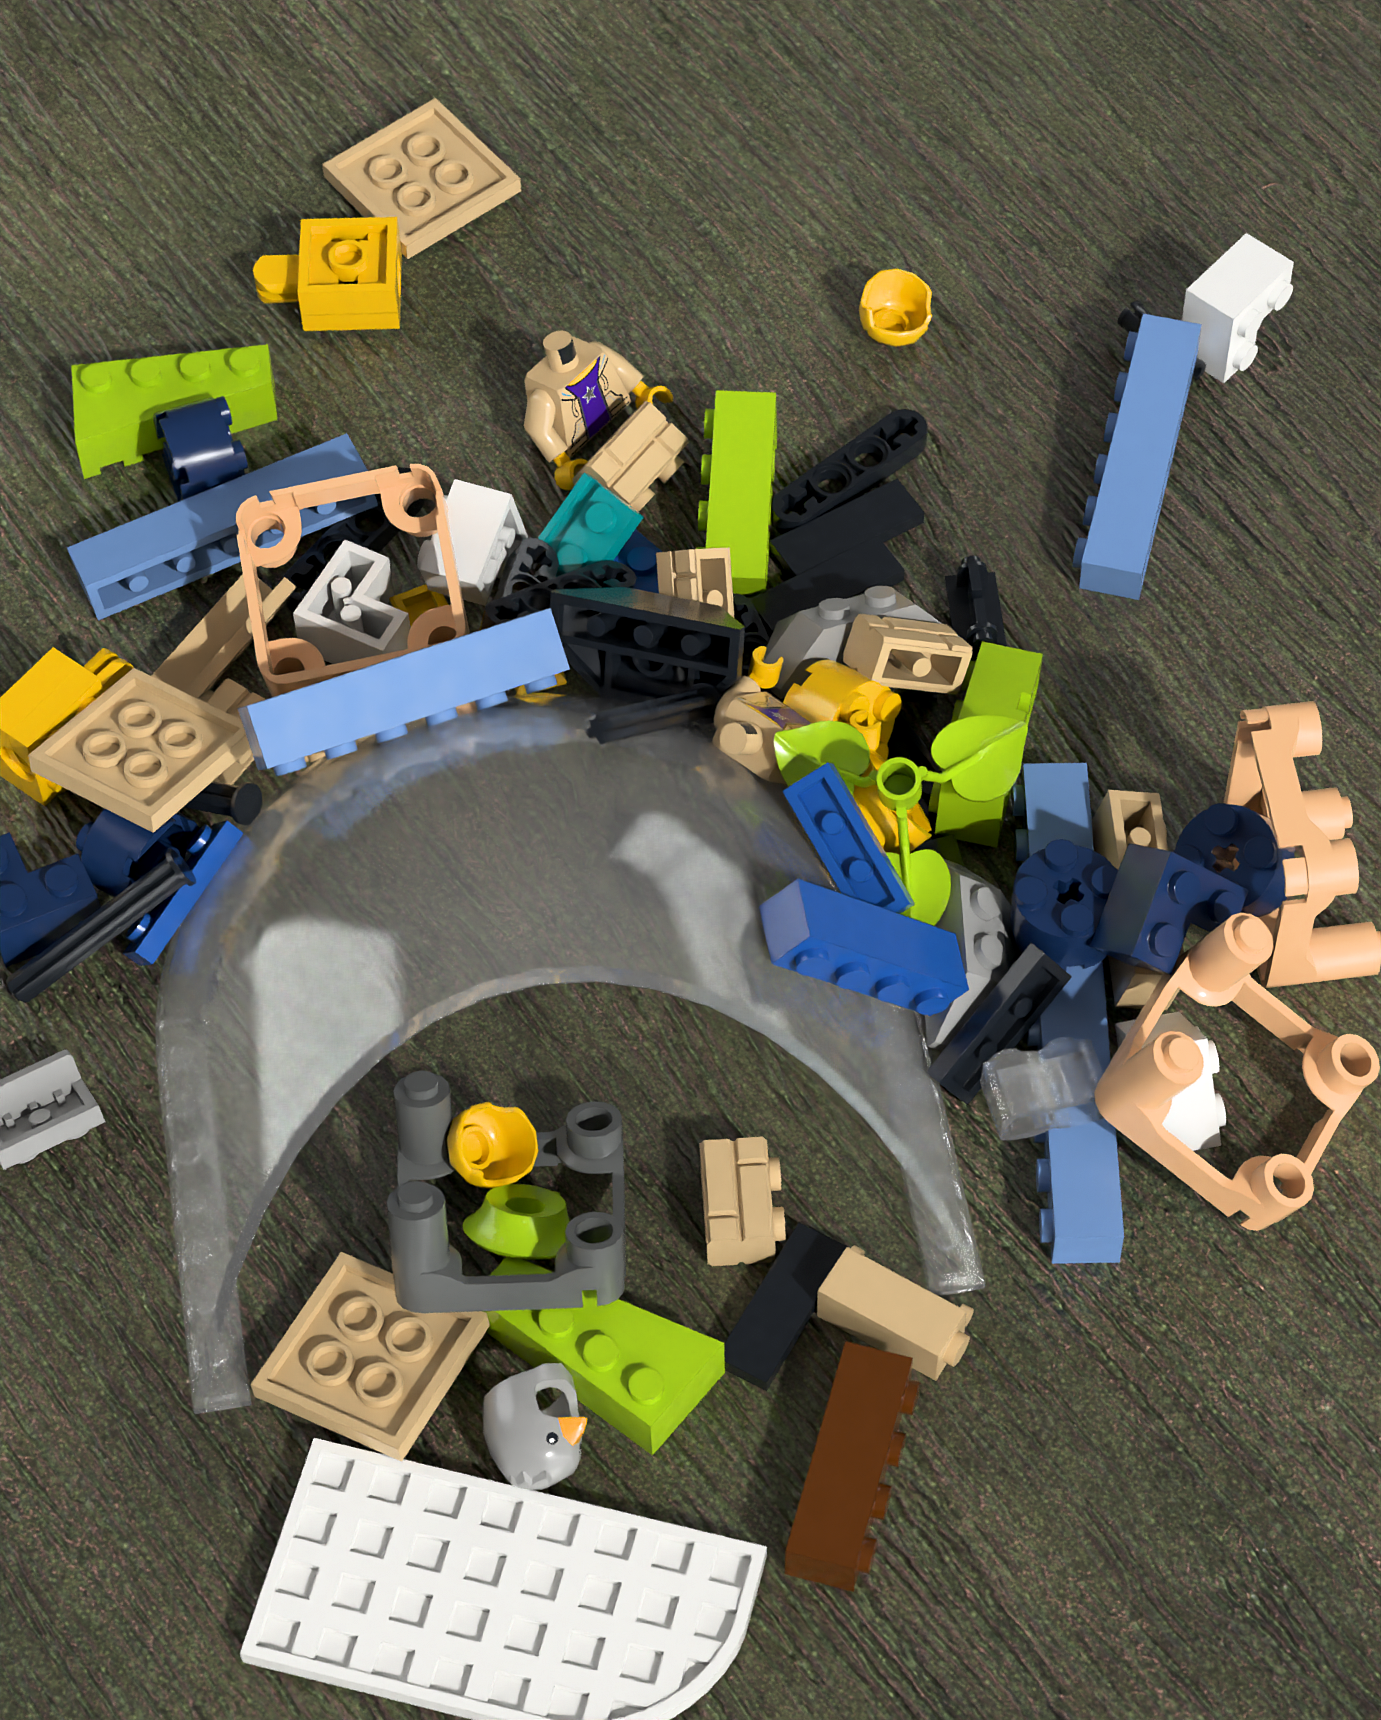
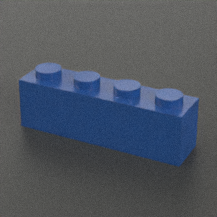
[759,878,969,1016]

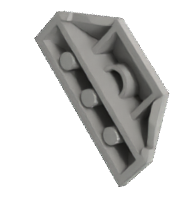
[763,586,960,699]
[925,858,1022,1051]

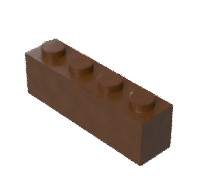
[785,1341,921,1592]

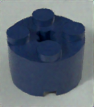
[153,396,248,502]
[1173,803,1296,917]
[76,809,200,911]
[1010,839,1118,971]

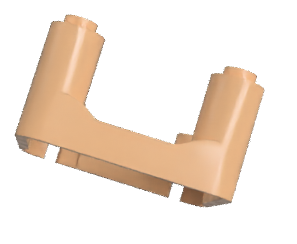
[236,464,470,697]
[1223,701,1381,988]
[1094,912,1380,1231]

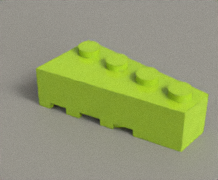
[71,344,278,479]
[696,390,778,598]
[928,641,1043,848]
[483,1257,725,1456]

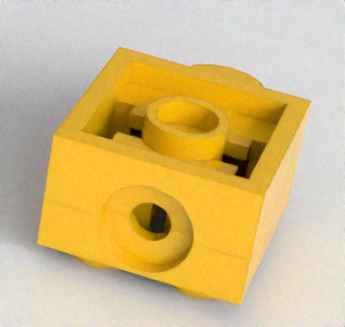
[253,217,402,331]
[0,647,134,806]

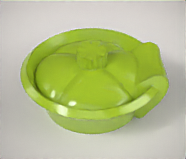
[463,1184,571,1260]

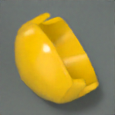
[859,268,932,347]
[447,1102,539,1188]

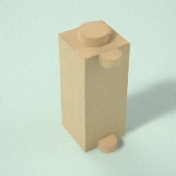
[817,1245,974,1381]

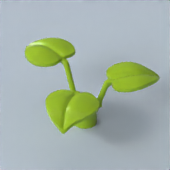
[774,715,1028,926]

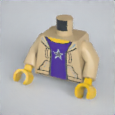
[524,331,673,490]
[712,646,882,784]

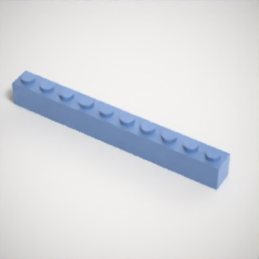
[1011,763,1124,1264]

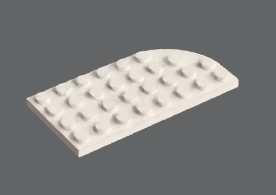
[240,1438,767,1720]

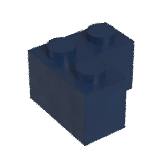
[0,832,101,967]
[1090,843,1249,975]

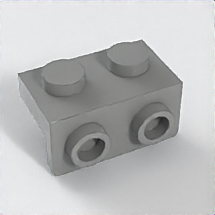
[0,1050,105,1170]

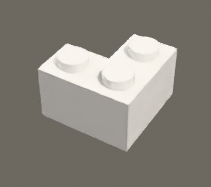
[1182,233,1294,383]
[417,479,528,606]
[293,540,410,664]
[1115,1012,1226,1151]

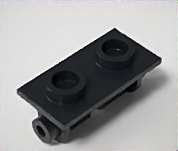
[944,555,1007,660]

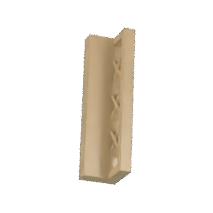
[151,574,296,699]

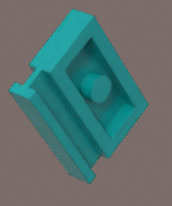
[538,472,644,577]

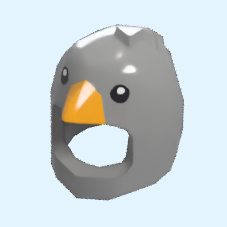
[483,1363,587,1490]

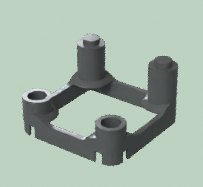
[386,1070,626,1313]

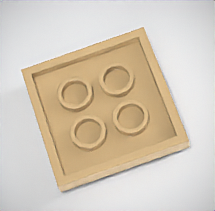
[322,98,521,259]
[28,668,250,833]
[250,1252,490,1462]

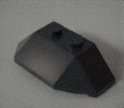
[550,587,745,703]

